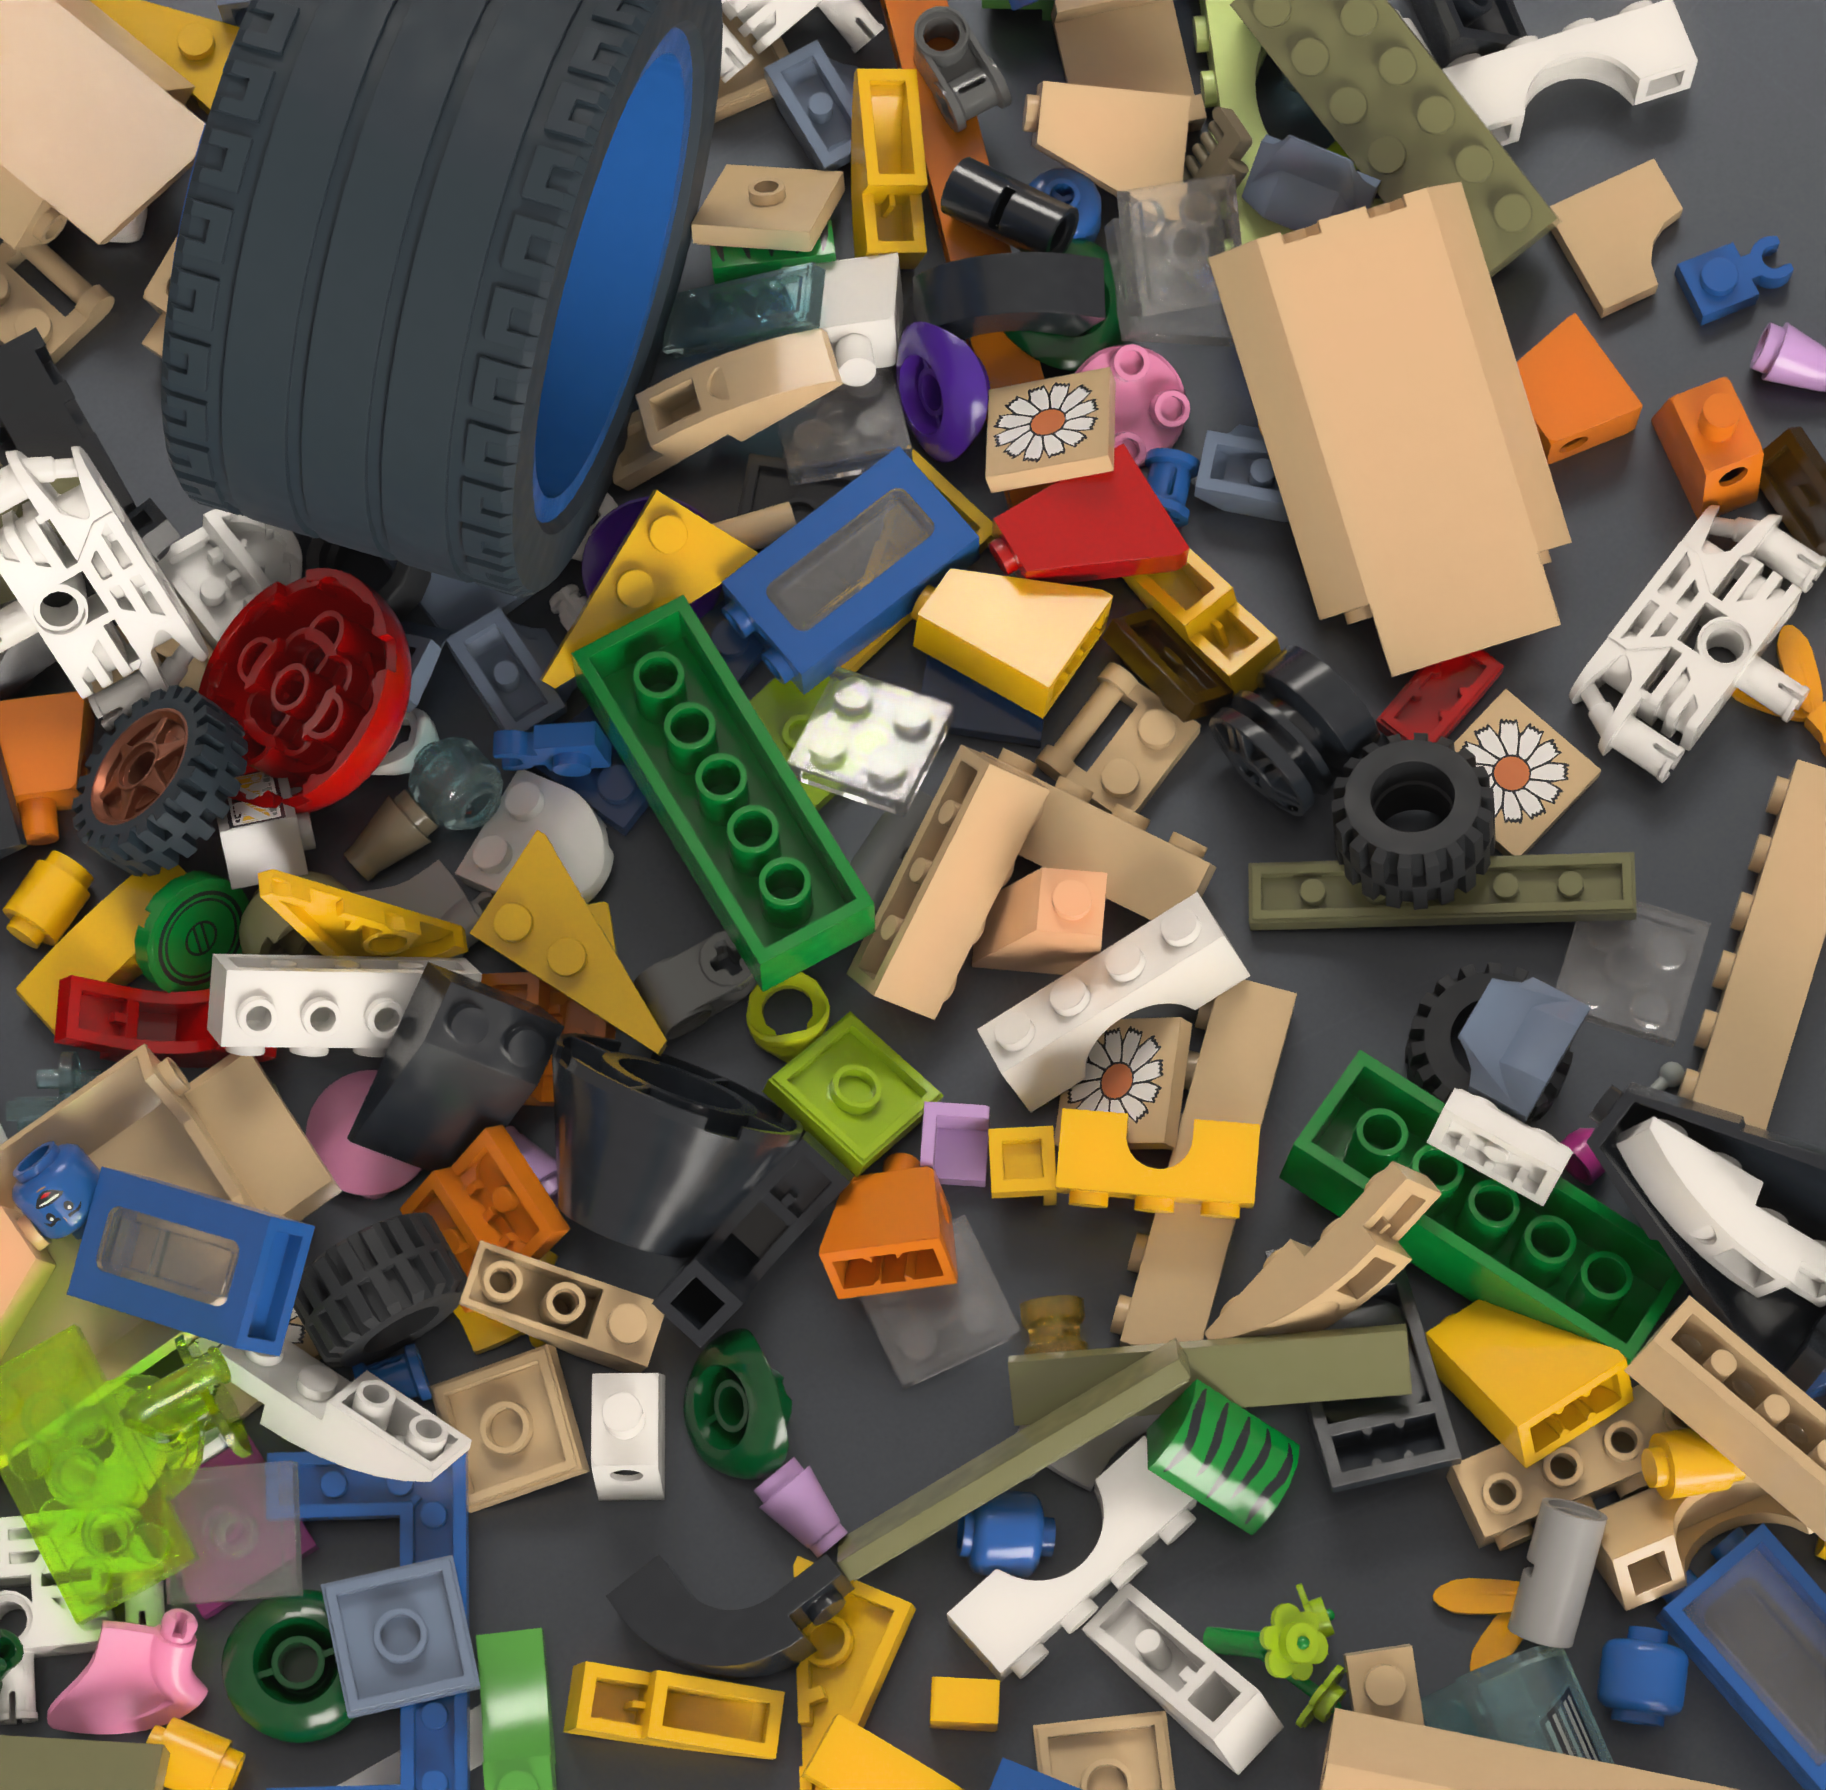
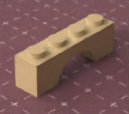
[1595,1475,1814,1611]

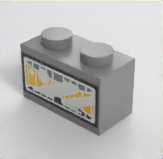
[217,771,316,890]

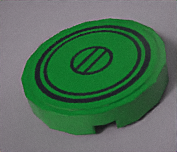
[134,871,249,993]

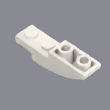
[1616,1117,1826,1307]
[213,1339,472,1482]

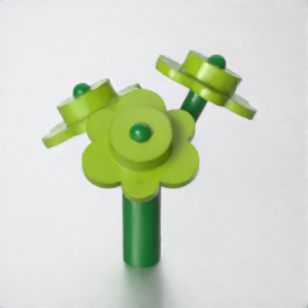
[1203,1583,1347,1728]

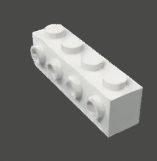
[207,954,482,1057]

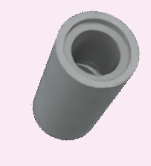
[1508,1497,1608,1648]

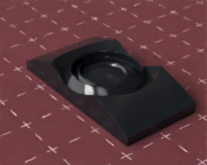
[1265,1239,1462,1493]

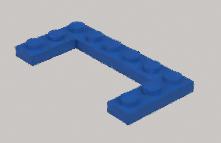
[266,1451,470,1790]

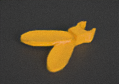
[1732,625,1826,757]
[1432,1578,1590,1679]

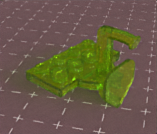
[0,1324,253,1625]

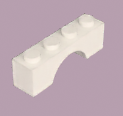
[1442,0,1698,146]
[977,892,1250,1113]
[947,1436,1197,1682]

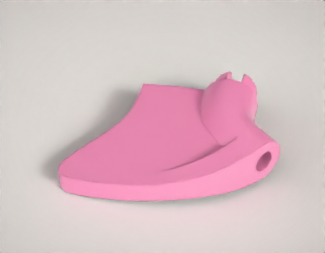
[47,1608,208,1735]

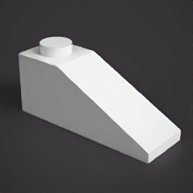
[1082,1583,1284,1775]

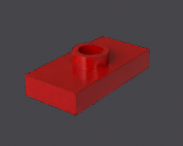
[1376,649,1504,743]

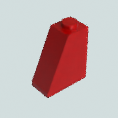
[988,443,1190,584]

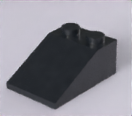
[347,962,564,1172]

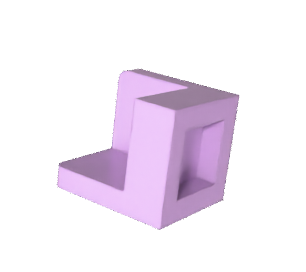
[920,1101,990,1187]

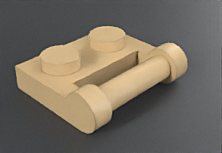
[0,241,115,364]
[1035,662,1201,814]

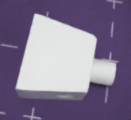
[782,252,904,387]
[591,1373,665,1501]

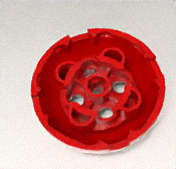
[198,568,412,814]

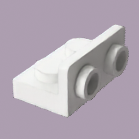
[1426,1088,1573,1206]

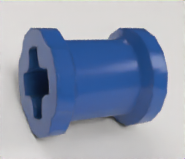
[1145,448,1200,527]
[352,1343,433,1401]

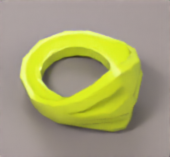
[746,972,831,1063]

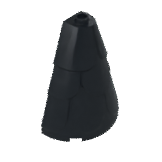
[1587,1082,1826,1393]

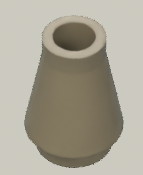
[343,789,439,881]

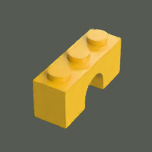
[1055,1108,1260,1219]

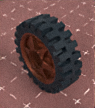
[72,685,248,877]

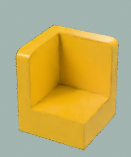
[988,1126,1057,1206]

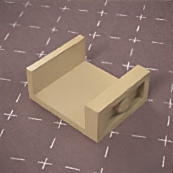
[1051,0,1207,133]

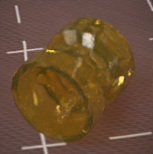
[1019,1295,1089,1354]

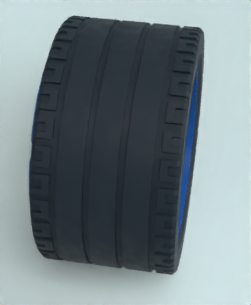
[161,0,723,598]

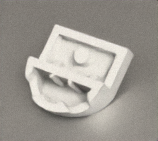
[157,509,303,650]
[455,770,614,904]

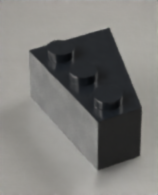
[0,327,137,515]

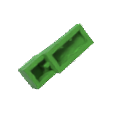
[476,1628,557,1790]

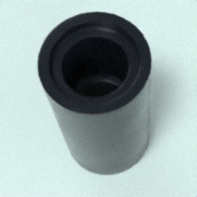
[941,157,1079,253]

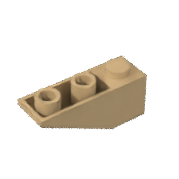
[459,1240,664,1373]

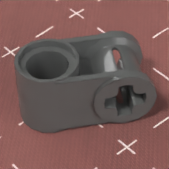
[914,6,1012,133]
[634,930,757,1040]

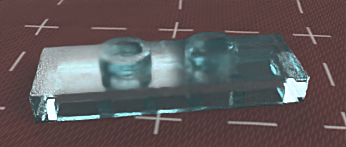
[662,262,826,359]

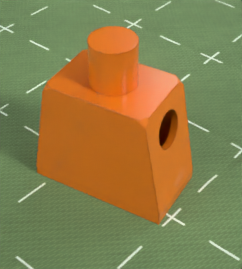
[1517,313,1643,464]
[1651,377,1764,520]
[0,691,95,845]
[819,1153,958,1299]

